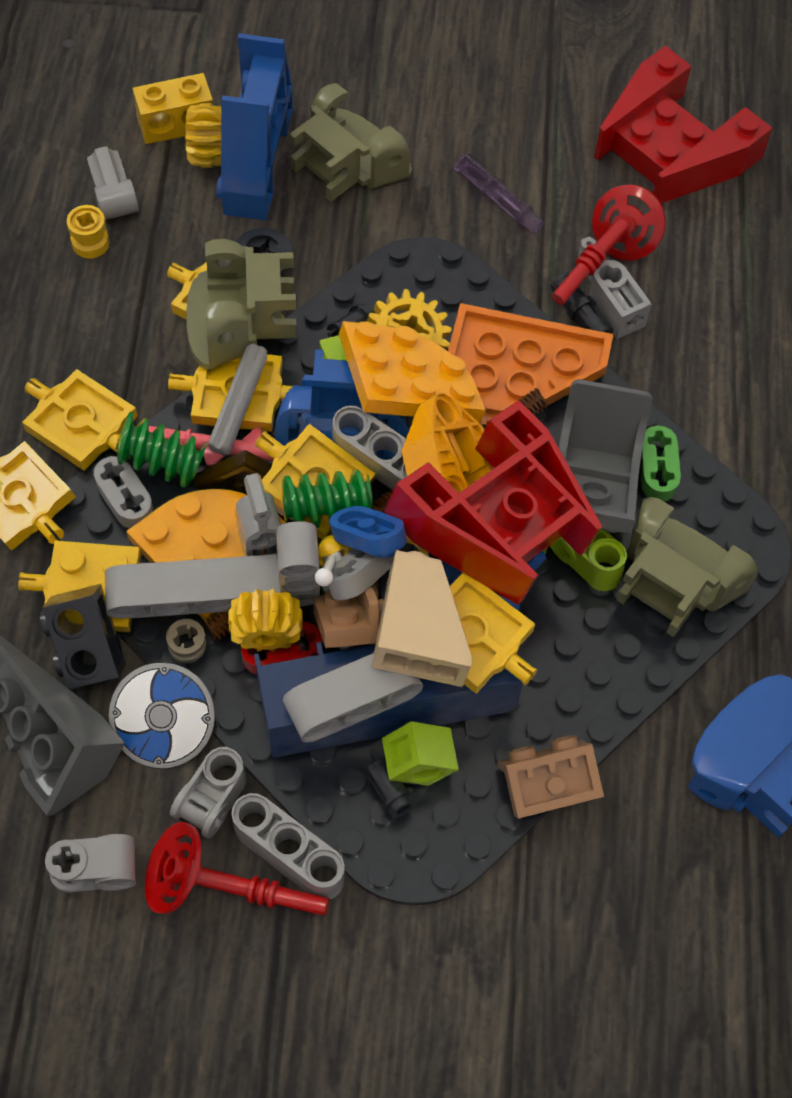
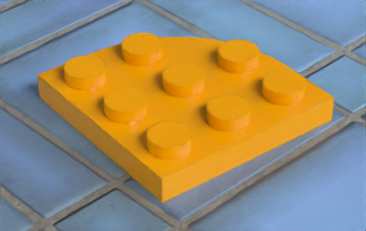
[339,321,485,422]
[126,489,285,622]

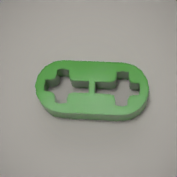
[640,425,681,501]

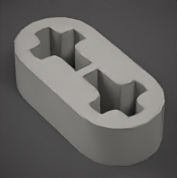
[94,456,153,529]
[328,548,394,600]

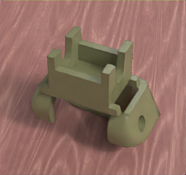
[289,83,412,202]
[186,239,296,370]
[616,497,759,637]

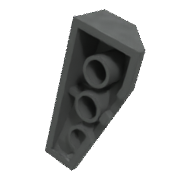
[0,635,125,816]

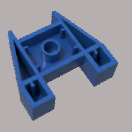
[216,33,294,221]

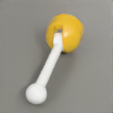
[315,535,352,586]

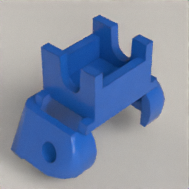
[275,349,409,460]
[687,674,792,838]

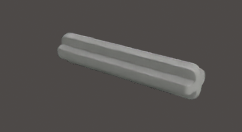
[208,344,267,455]

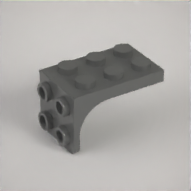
[558,379,652,534]

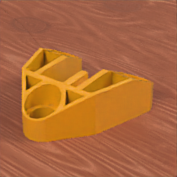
[401,392,494,493]

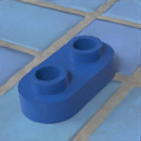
[329,506,407,558]

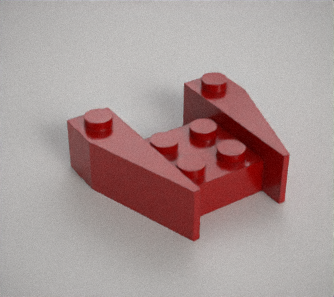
[594,46,773,204]
[384,400,602,605]

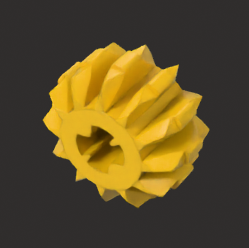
[185,103,221,168]
[228,588,302,652]

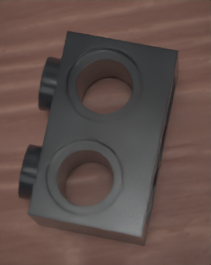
[40,584,126,690]

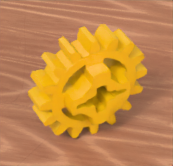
[366,289,451,350]

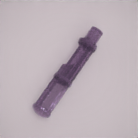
[454,153,544,233]

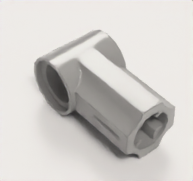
[87,146,139,220]

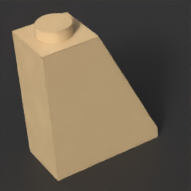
[371,550,472,687]

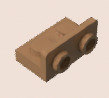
[313,582,384,648]
[498,735,604,819]

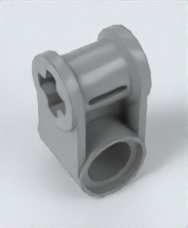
[170,747,246,839]
[45,834,136,893]

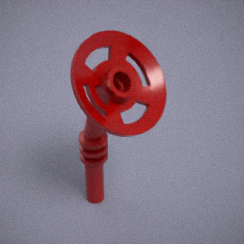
[552,184,666,305]
[145,822,330,916]

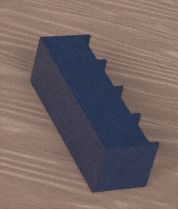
[254,642,523,758]

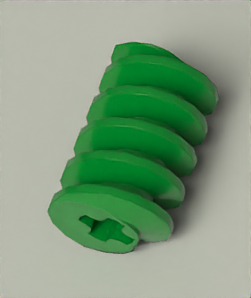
[115,411,208,489]
[282,470,372,528]

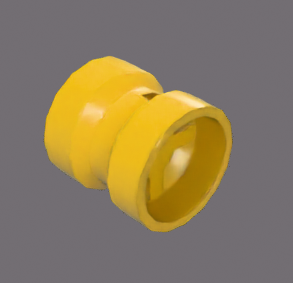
[66,205,109,259]

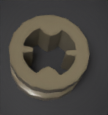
[166,619,207,663]

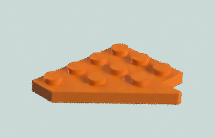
[448,303,614,427]

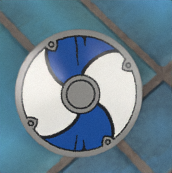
[109,663,215,768]

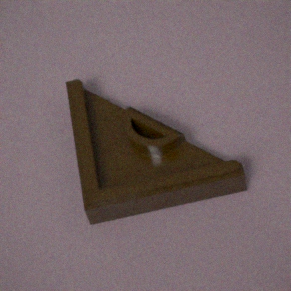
[194,450,272,492]

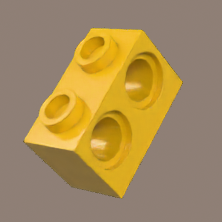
[133,73,213,145]

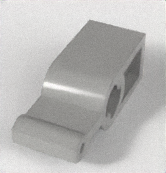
[578,236,652,339]
[236,473,281,556]

